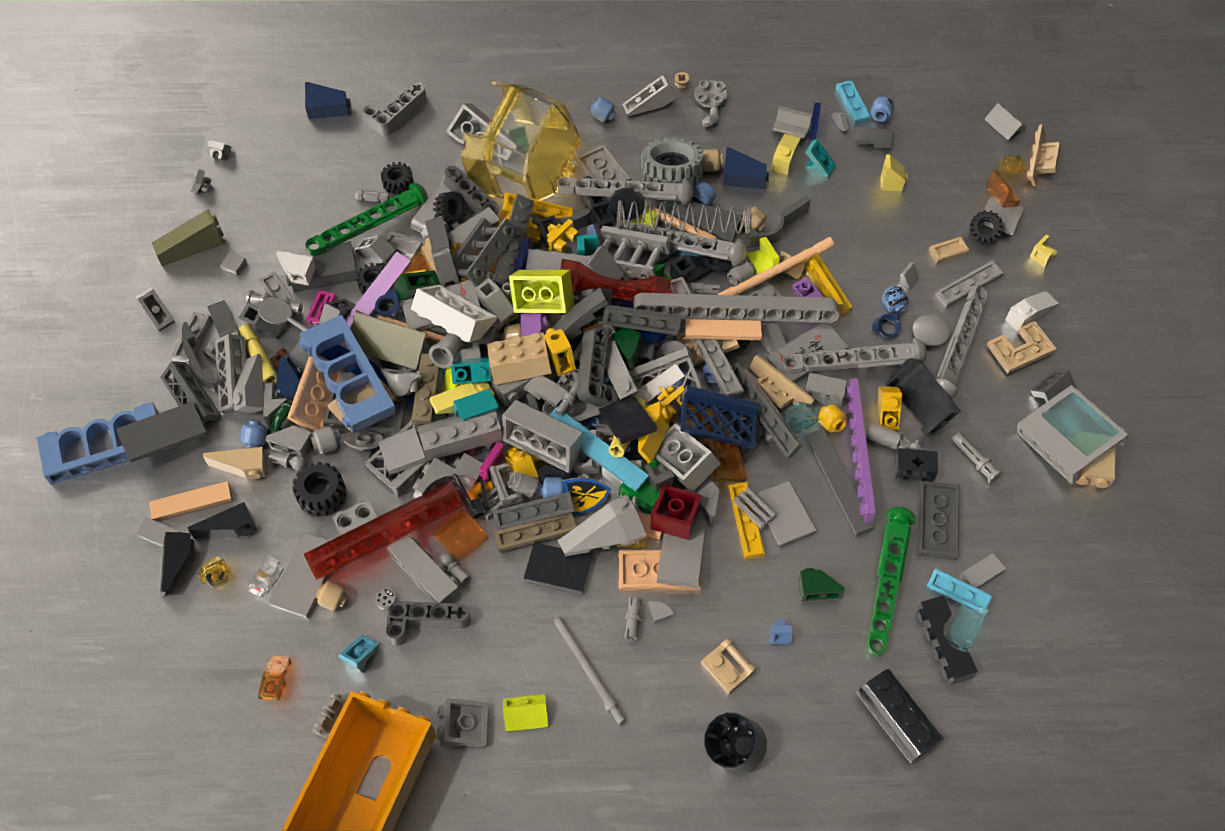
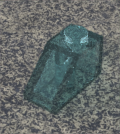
[781,401,820,434]

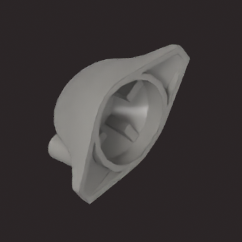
[381,369,424,396]

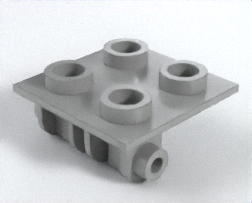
[309,692,346,739]

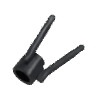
[453,473,489,519]

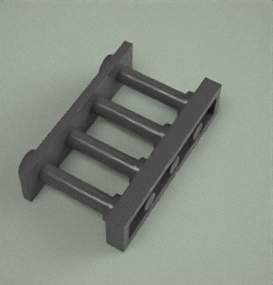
[450,218,518,286]

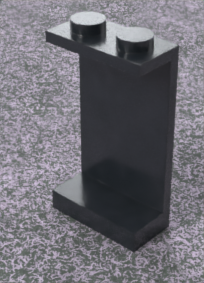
[885,358,961,436]

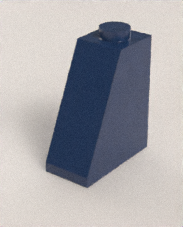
[305,82,351,119]
[723,147,770,189]

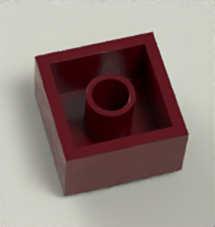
[650,484,702,540]

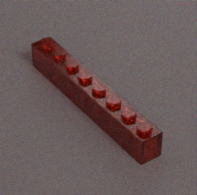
[304,481,464,580]

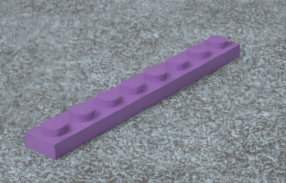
[845,379,876,523]

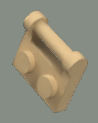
[701,638,757,694]

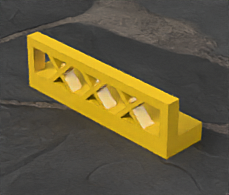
[803,249,853,316]

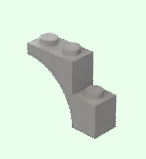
[413,453,483,500]

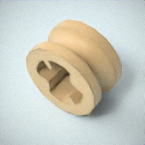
[675,72,690,89]

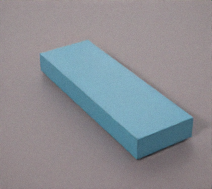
[836,80,871,124]
[926,568,993,614]

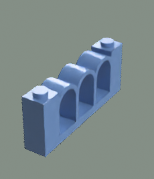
[299,315,395,433]
[37,402,159,485]

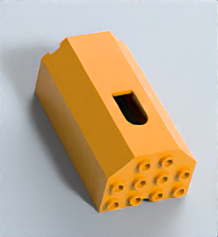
[282,691,436,831]

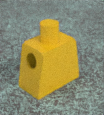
[544,328,576,376]

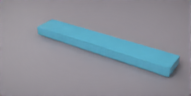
[549,407,649,492]

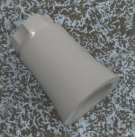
[429,333,465,368]

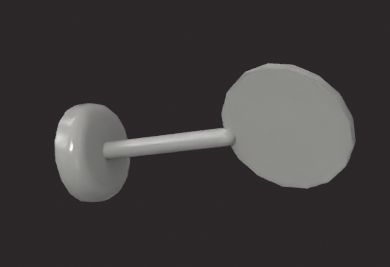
[258,298,308,331]

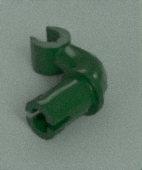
[267,402,293,435]

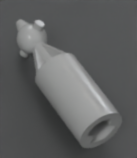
[866,423,925,450]

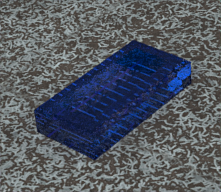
[809,102,821,140]

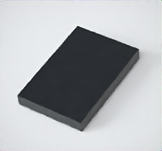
[598,396,658,444]
[523,542,593,595]

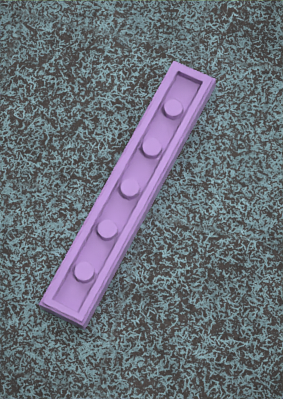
[338,252,412,350]

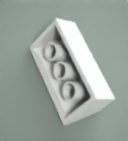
[411,285,497,343]

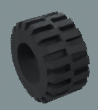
[292,462,346,517]

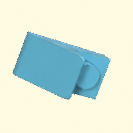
[338,634,380,672]

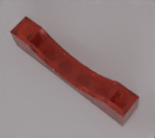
[559,259,671,301]

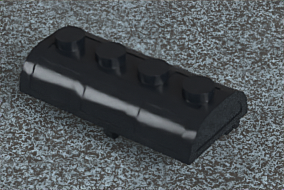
[856,669,945,764]

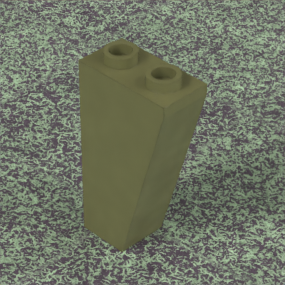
[152,209,224,266]

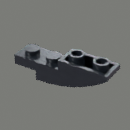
[579,176,616,230]

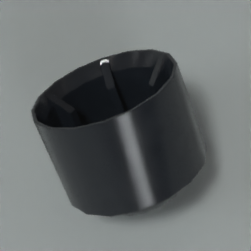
[704,712,767,772]

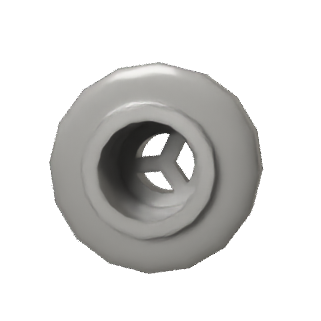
[310,426,341,454]

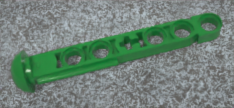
[305,183,428,256]
[866,507,916,656]

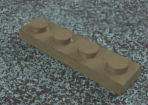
[411,353,440,424]
[494,512,576,553]

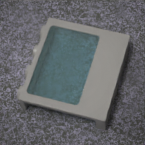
[1017,385,1128,484]

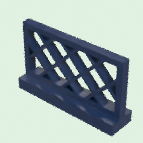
[680,385,760,449]

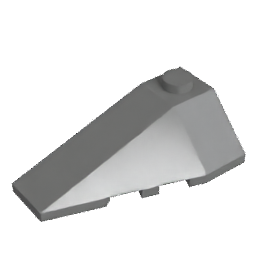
[446,103,516,160]
[558,495,647,556]

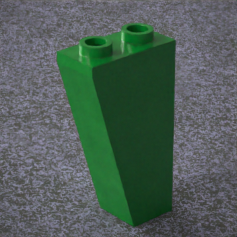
[619,458,677,514]

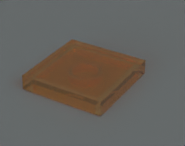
[432,509,489,562]

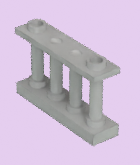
[587,226,671,282]

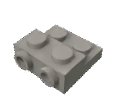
[436,698,488,747]

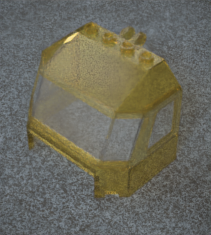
[461,81,581,200]

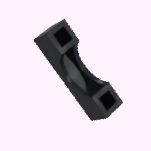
[916,595,978,685]

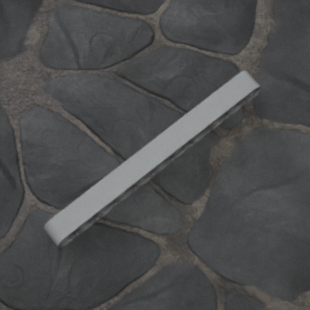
[634,293,839,323]

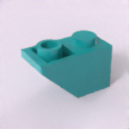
[451,357,492,384]

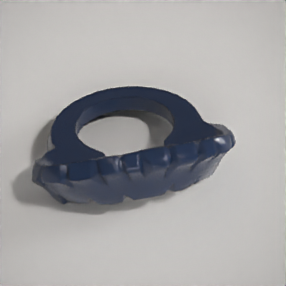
[375,290,401,319]
[872,313,901,338]

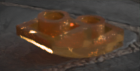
[258,656,292,701]

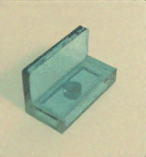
[945,605,988,651]

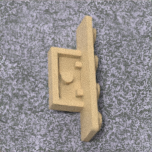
[1027,124,1061,187]
[749,355,814,414]

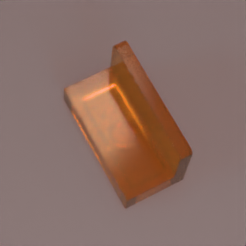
[986,170,1020,208]

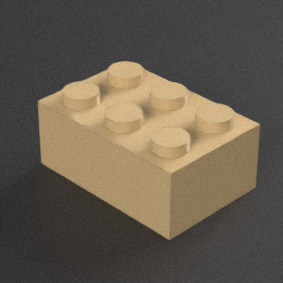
[487,332,551,385]

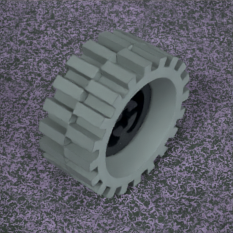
[641,137,703,191]

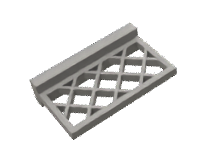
[629,348,702,406]
[364,421,433,497]

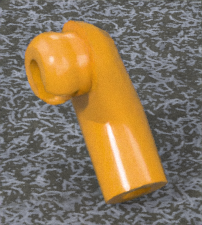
[467,481,493,500]

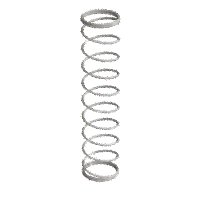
[617,200,751,234]

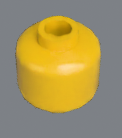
[818,404,847,433]

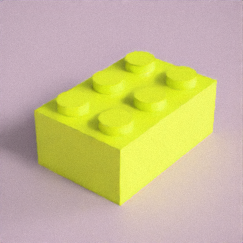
[509,270,574,313]

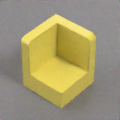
[1030,234,1057,267]

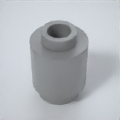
[727,260,755,286]
[508,472,539,497]

